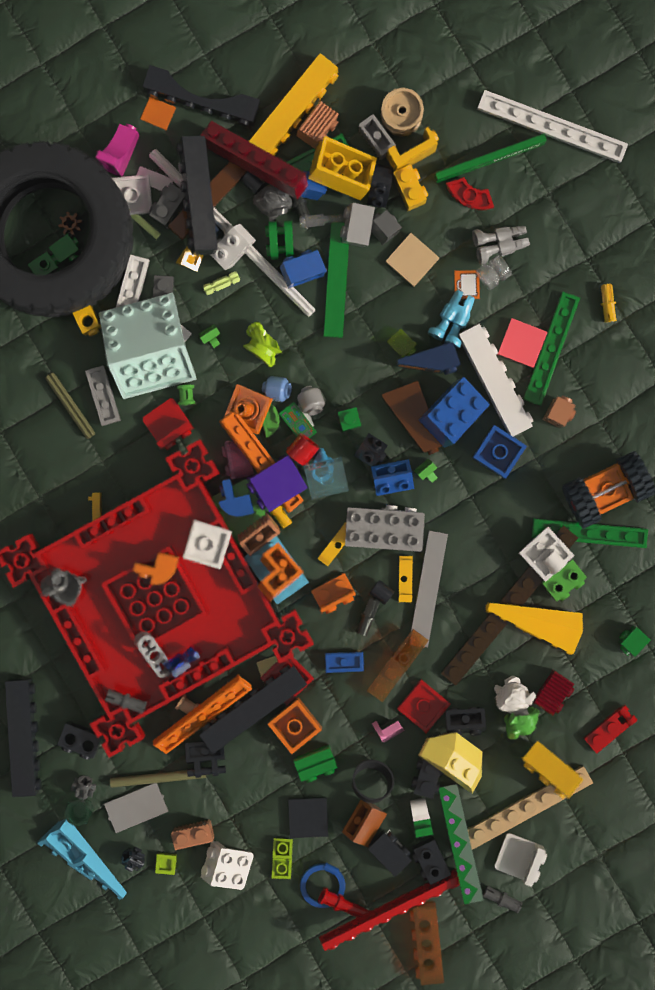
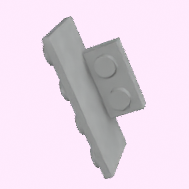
[345,508,425,551]

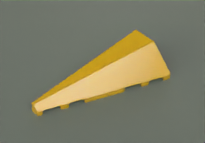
[486,603,583,655]

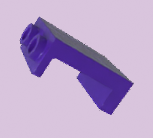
[246,455,308,512]

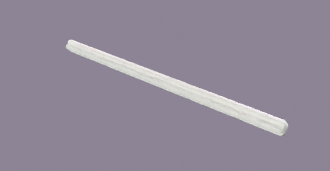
[149,149,315,317]

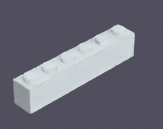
[458,324,533,437]

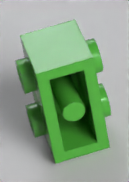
[541,559,587,602]

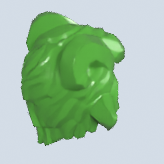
[504,707,540,739]

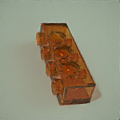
[409,901,444,985]

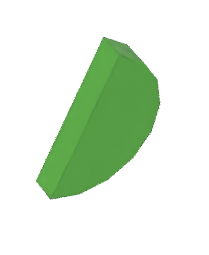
[263,404,280,438]

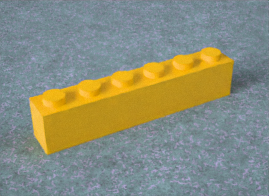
[249,53,339,156]

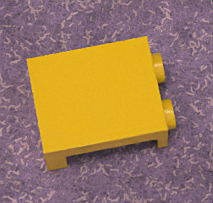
[386,127,439,171]

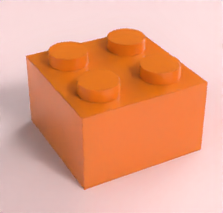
[268,697,322,754]

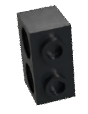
[57,721,104,760]

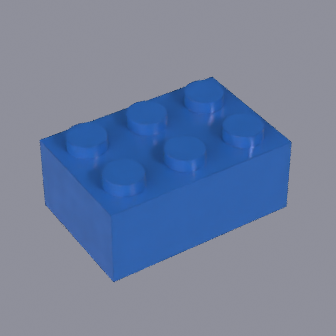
[419,377,490,448]

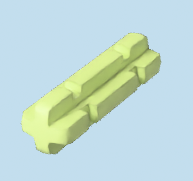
[203,272,240,295]

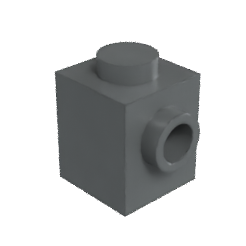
[371,210,402,245]

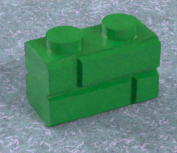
[293,744,337,783]

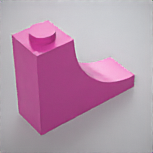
[96,124,140,177]

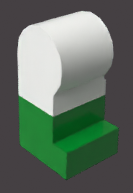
[410,798,433,838]

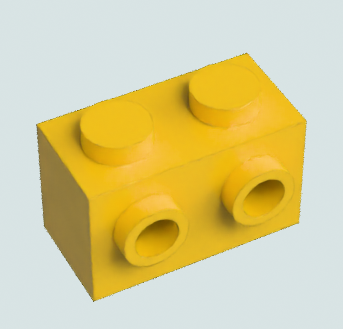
[393,164,428,211]

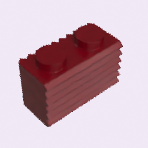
[532,670,574,716]

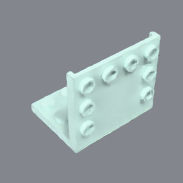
[99,293,197,399]

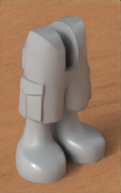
[472,226,530,265]

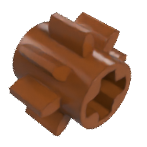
[58,212,83,237]

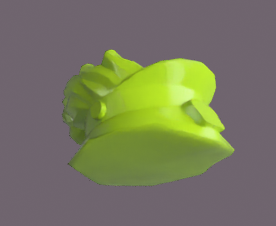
[243,321,282,367]

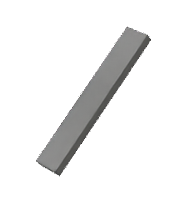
[409,531,448,647]

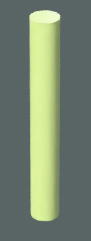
[129,209,161,239]

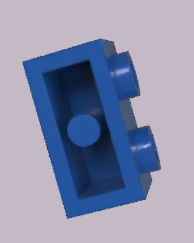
[280,250,327,289]
[371,459,414,496]

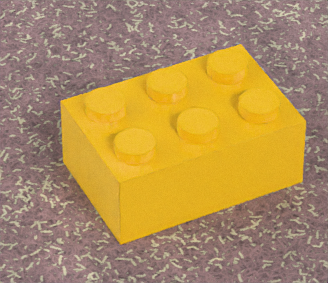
[308,136,377,200]
[523,741,584,799]

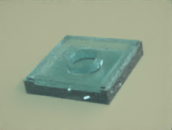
[304,457,349,499]

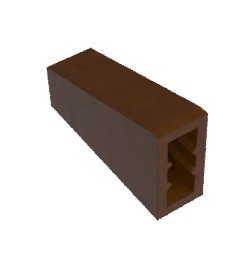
[381,381,442,455]

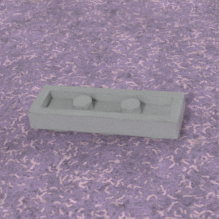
[85,365,121,426]

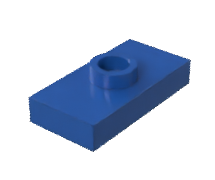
[325,652,364,673]

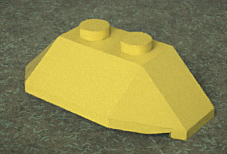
[419,732,482,793]

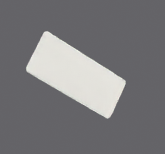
[136,166,173,191]

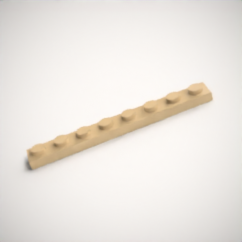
[467,765,593,850]

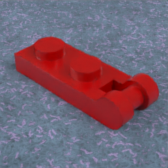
[584,704,638,754]

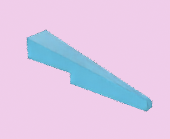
[37,818,127,900]

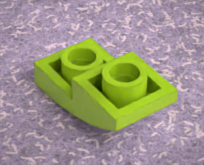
[272,838,293,880]

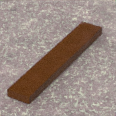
[168,162,248,241]

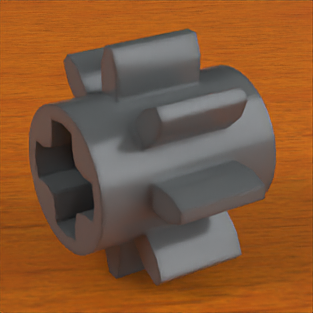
[71,775,96,800]

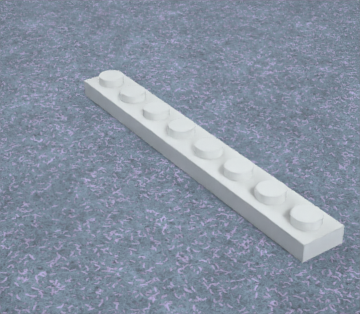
[477,90,628,163]

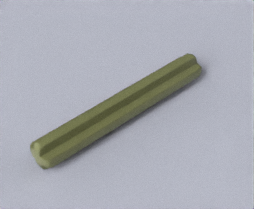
[45,373,95,439]

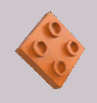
[224,384,273,434]

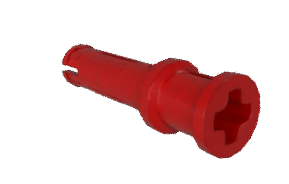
[318,887,370,918]

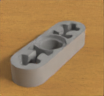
[134,632,173,678]

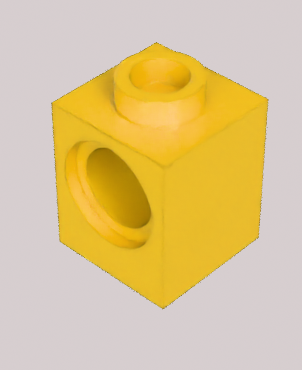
[73,305,101,337]

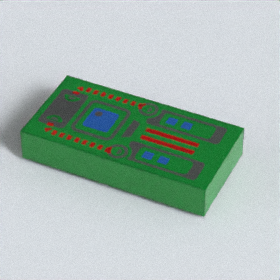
[279,402,317,438]

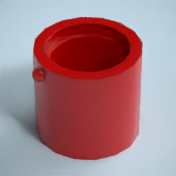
[286,433,320,466]

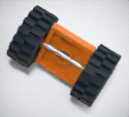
[562,451,655,529]

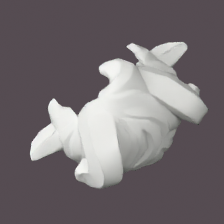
[494,676,536,716]

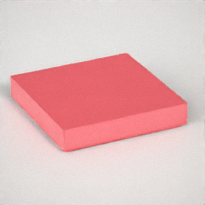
[497,318,547,368]

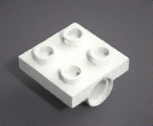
[519,527,574,582]

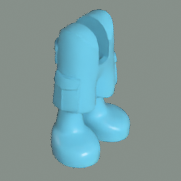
[428,289,475,348]

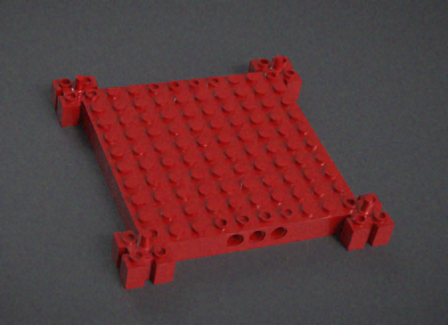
[0,439,314,758]

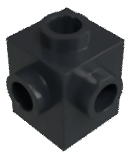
[354,433,388,467]

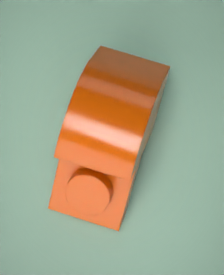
[134,552,179,584]

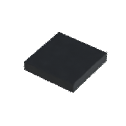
[288,797,328,838]

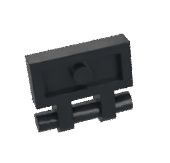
[185,742,226,778]

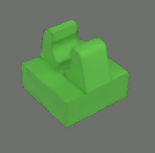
[414,459,438,483]

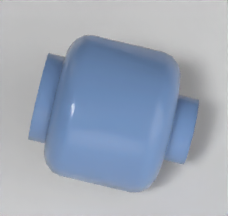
[262,376,292,402]

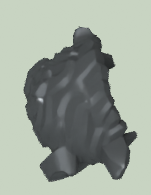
[252,184,292,222]
[40,568,86,607]

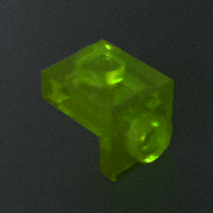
[387,329,417,358]

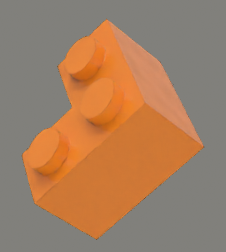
[258,543,303,601]

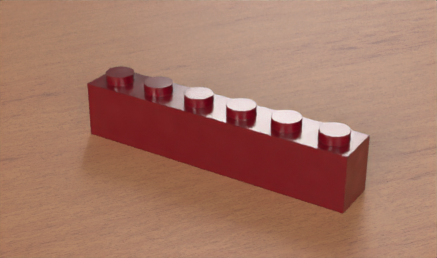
[200,121,308,200]

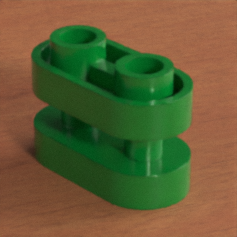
[265,220,294,260]

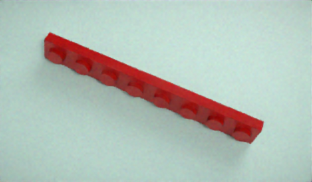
[319,869,460,951]

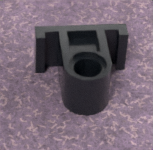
[367,164,393,208]

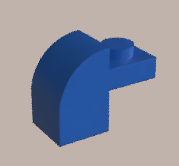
[219,479,254,517]

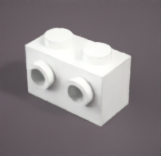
[211,224,256,270]

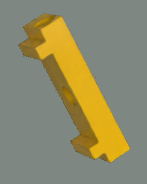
[88,493,102,521]
[318,522,346,566]
[399,556,413,602]

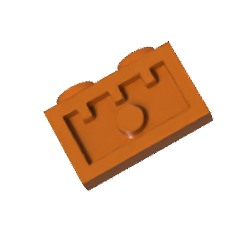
[311,573,356,614]

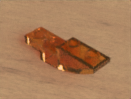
[367,629,429,702]

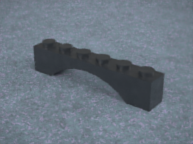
[143,65,260,127]

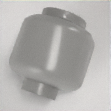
[297,386,325,416]

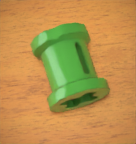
[177,385,195,405]

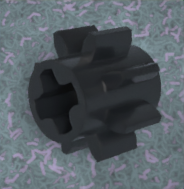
[121,847,145,872]

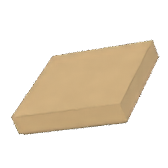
[386,233,439,287]

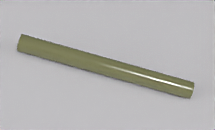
[110,770,206,788]

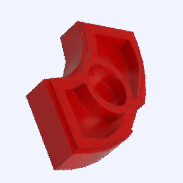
[446,177,494,210]

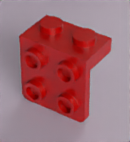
[142,398,194,450]

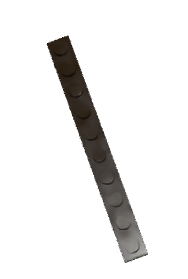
[441,526,578,686]

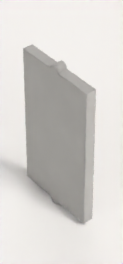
[104,783,168,833]

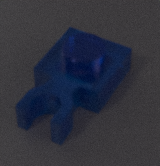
[164,646,200,678]

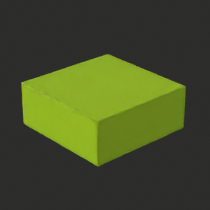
[155,853,177,875]

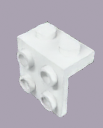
[494,833,547,887]
[201,841,253,890]

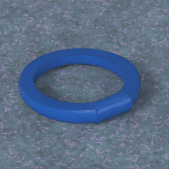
[300,863,345,908]

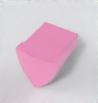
[372,721,404,743]

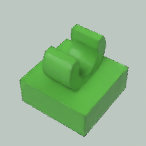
[198,324,220,348]

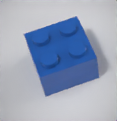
[472,425,527,479]

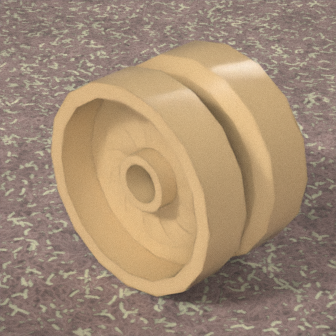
[381,88,424,137]

